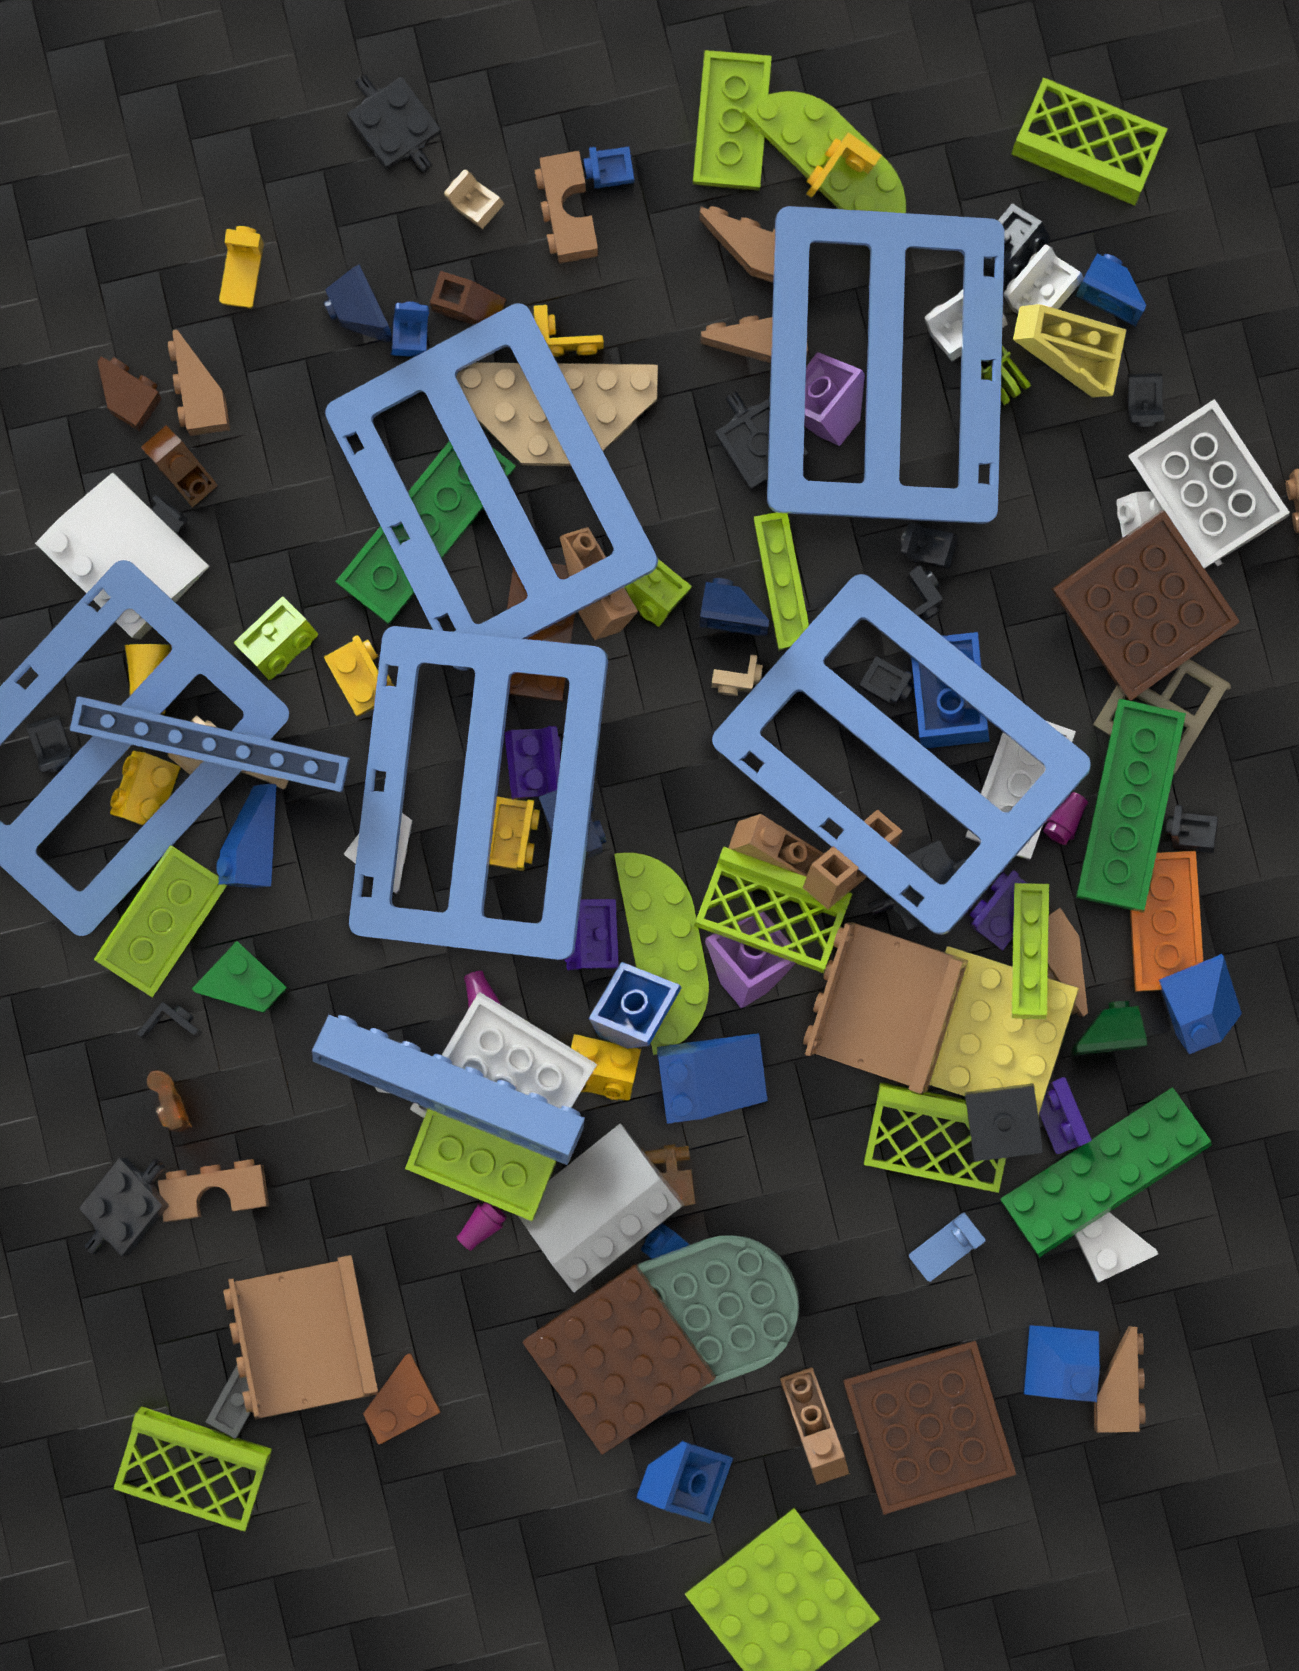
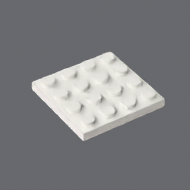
[410,993,597,1118]

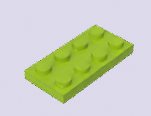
[693,50,772,190]
[94,845,227,998]
[405,1109,556,1221]

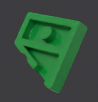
[192,941,287,1013]

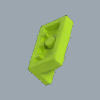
[624,559,692,626]
[234,596,318,680]

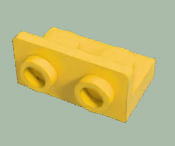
[324,635,394,718]

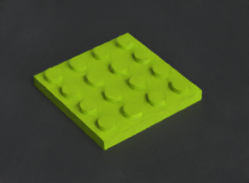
[685,1508,880,1671]

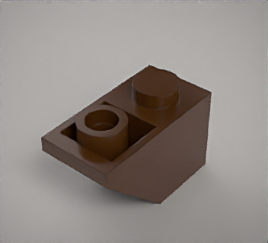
[430,271,506,325]
[98,356,162,432]
[141,425,218,507]

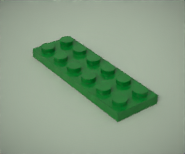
[336,441,516,625]
[1076,699,1186,913]
[1000,1087,1212,1257]

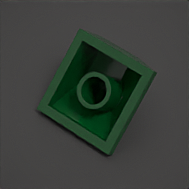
[1071,1001,1147,1056]

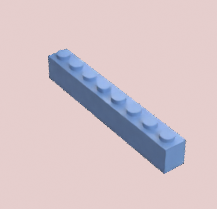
[70,697,350,792]
[312,1015,585,1165]

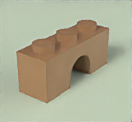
[534,151,598,263]
[803,810,903,909]
[158,1159,269,1222]

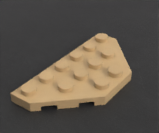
[456,363,658,466]

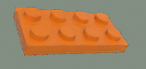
[1130,851,1203,992]

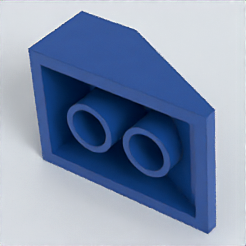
[911,632,990,748]
[657,1033,768,1123]

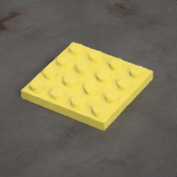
[930,946,1079,1117]

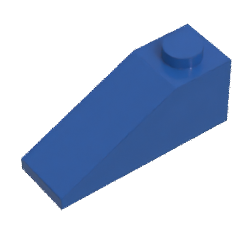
[217,784,276,888]

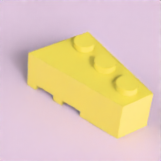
[1013,304,1126,397]

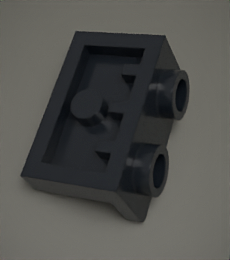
[984,204,1050,287]

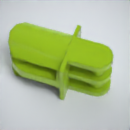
[981,345,1031,405]

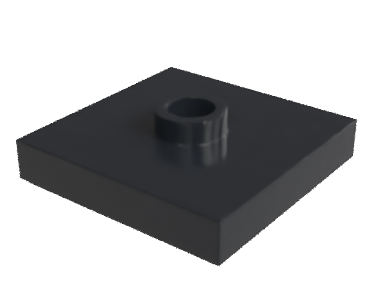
[965,1083,1043,1162]

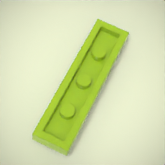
[753,512,809,651]
[1012,883,1049,1019]

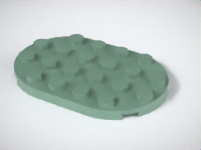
[638,1235,799,1390]

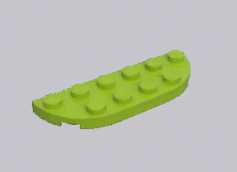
[741,91,906,213]
[614,853,709,1056]

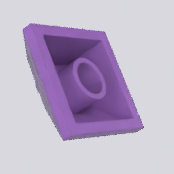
[804,352,865,446]
[705,906,798,1009]

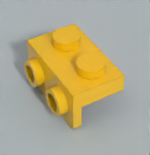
[110,751,180,826]
[489,797,540,871]
[571,1034,641,1101]

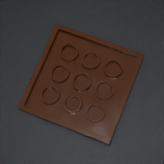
[1051,510,1240,701]
[522,1264,716,1455]
[843,1341,1016,1515]

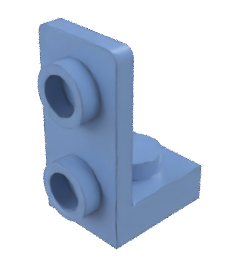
[909,1213,986,1282]

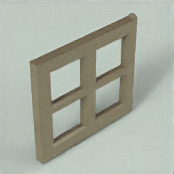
[1092,659,1231,775]

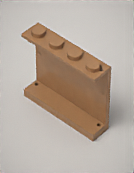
[803,922,968,1094]
[223,1255,378,1419]

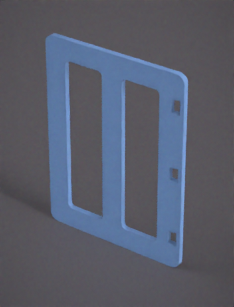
[767,206,1004,524]
[325,303,658,671]
[0,560,289,936]
[712,574,1091,934]
[349,626,608,960]

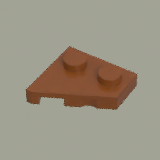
[363,1353,441,1444]

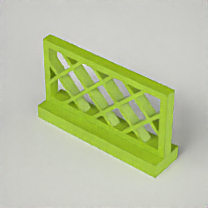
[1011,78,1167,205]
[694,846,852,973]
[864,1082,1006,1193]
[114,1407,272,1532]

